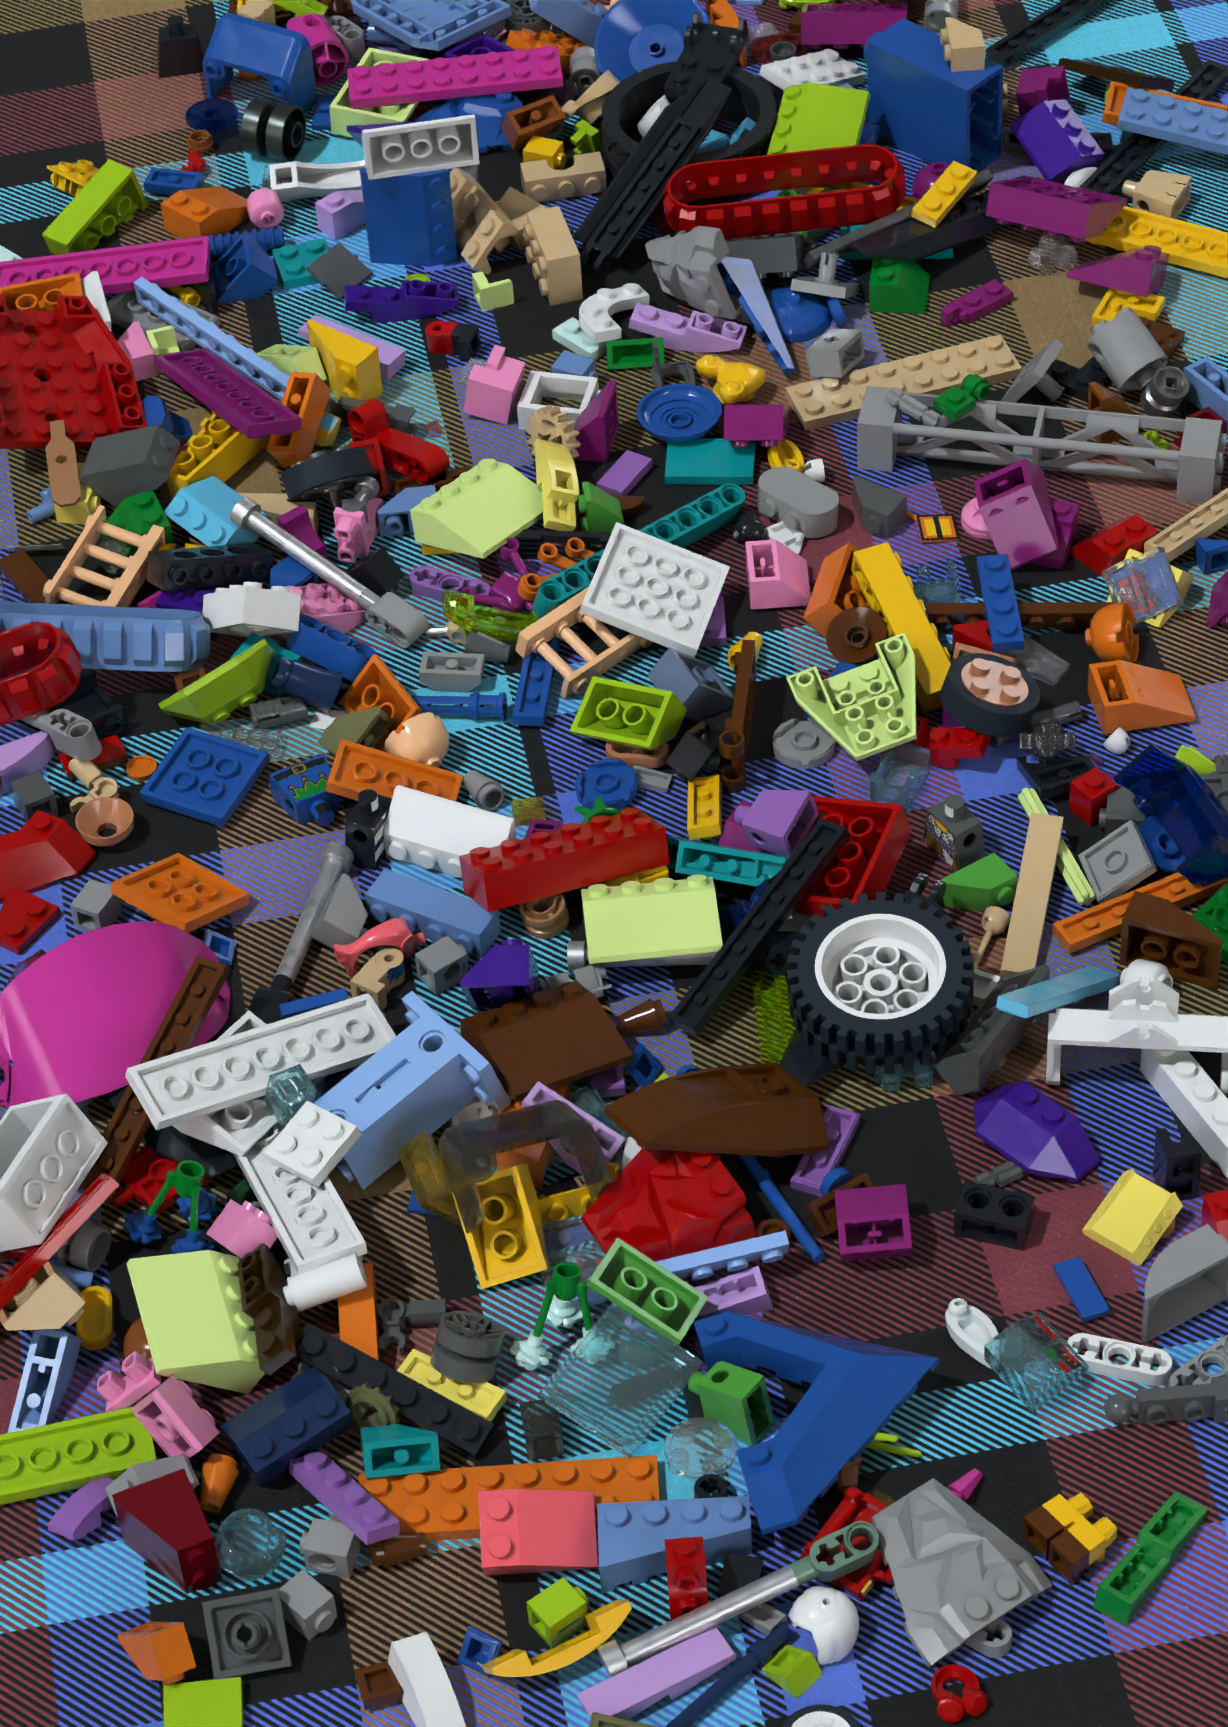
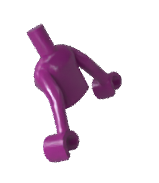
[454,538,535,614]

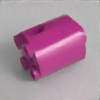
[286,14,349,86]

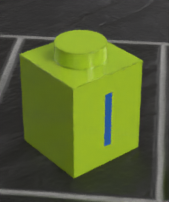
[526,1577,589,1648]

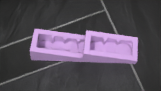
[298,315,406,381]
[620,1266,774,1338]
[576,1626,737,1720]

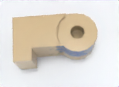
[350,948,405,1012]

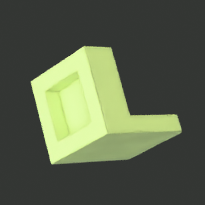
[472,271,514,312]
[146,325,180,374]

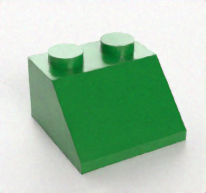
[869,258,930,314]
[102,490,174,569]

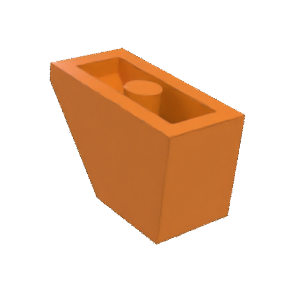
[117,1621,196,1685]

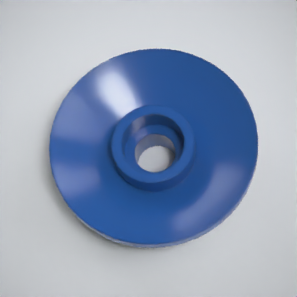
[1138,815,1196,873]

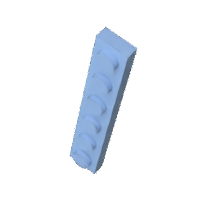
[577,1230,789,1305]

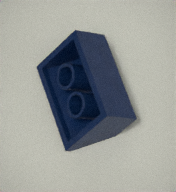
[220,1366,353,1487]

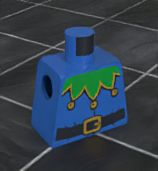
[269,753,340,826]

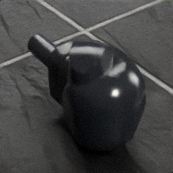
[732,508,766,544]

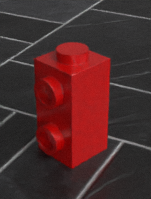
[664,1536,708,1620]

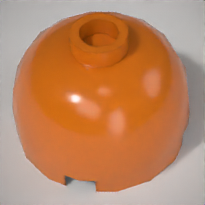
[1085,602,1139,663]

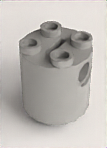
[1086,306,1168,393]

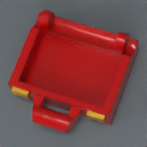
[800,1486,895,1602]

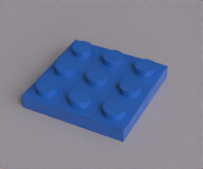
[139,727,270,827]

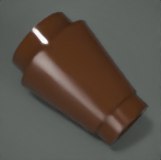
[616,999,668,1036]
[369,1531,427,1568]

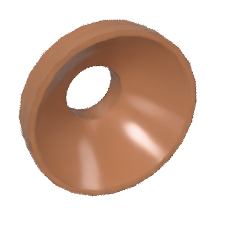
[75,797,134,847]

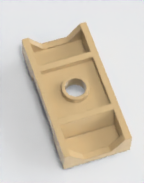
[449,167,519,275]

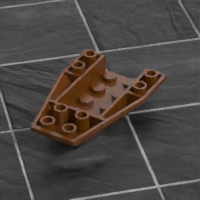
[604,1062,829,1158]

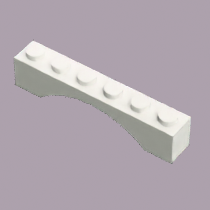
[269,160,366,202]

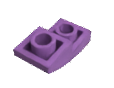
[48,1478,114,1540]

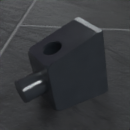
[157,15,205,78]

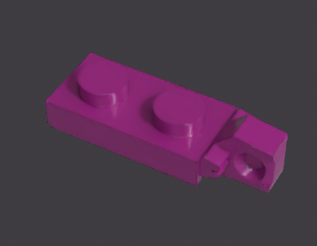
[940,279,1013,328]

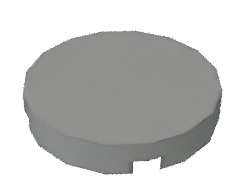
[772,718,836,769]

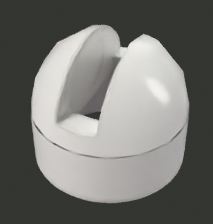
[803,458,825,482]
[1102,726,1131,755]

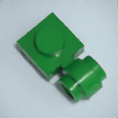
[934,374,990,422]

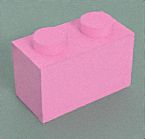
[206,1199,278,1259]

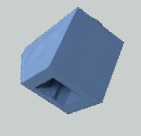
[378,485,436,537]

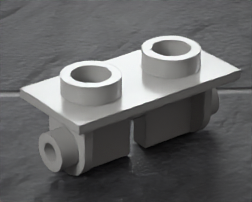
[538,963,612,998]

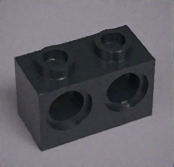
[954,1181,1035,1251]

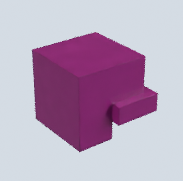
[1015,66,1071,118]

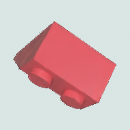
[478,1489,598,1576]

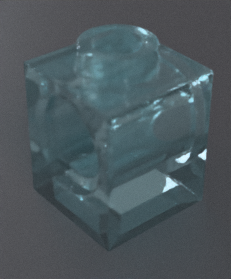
[264,1064,317,1126]

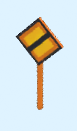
[907,510,960,543]

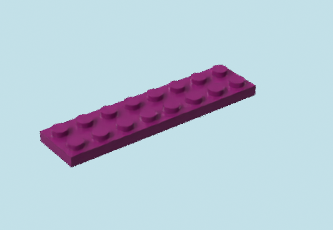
[154,348,302,439]

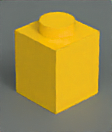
[523,135,567,170]

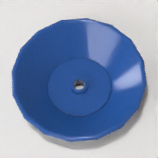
[593,0,710,82]

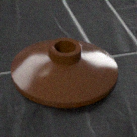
[826,607,887,664]

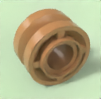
[519,893,569,939]

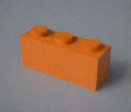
[267,372,331,466]

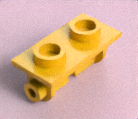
[538,1181,606,1230]

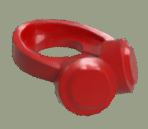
[931,1664,987,1723]

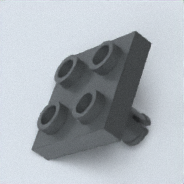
[202,1588,292,1679]

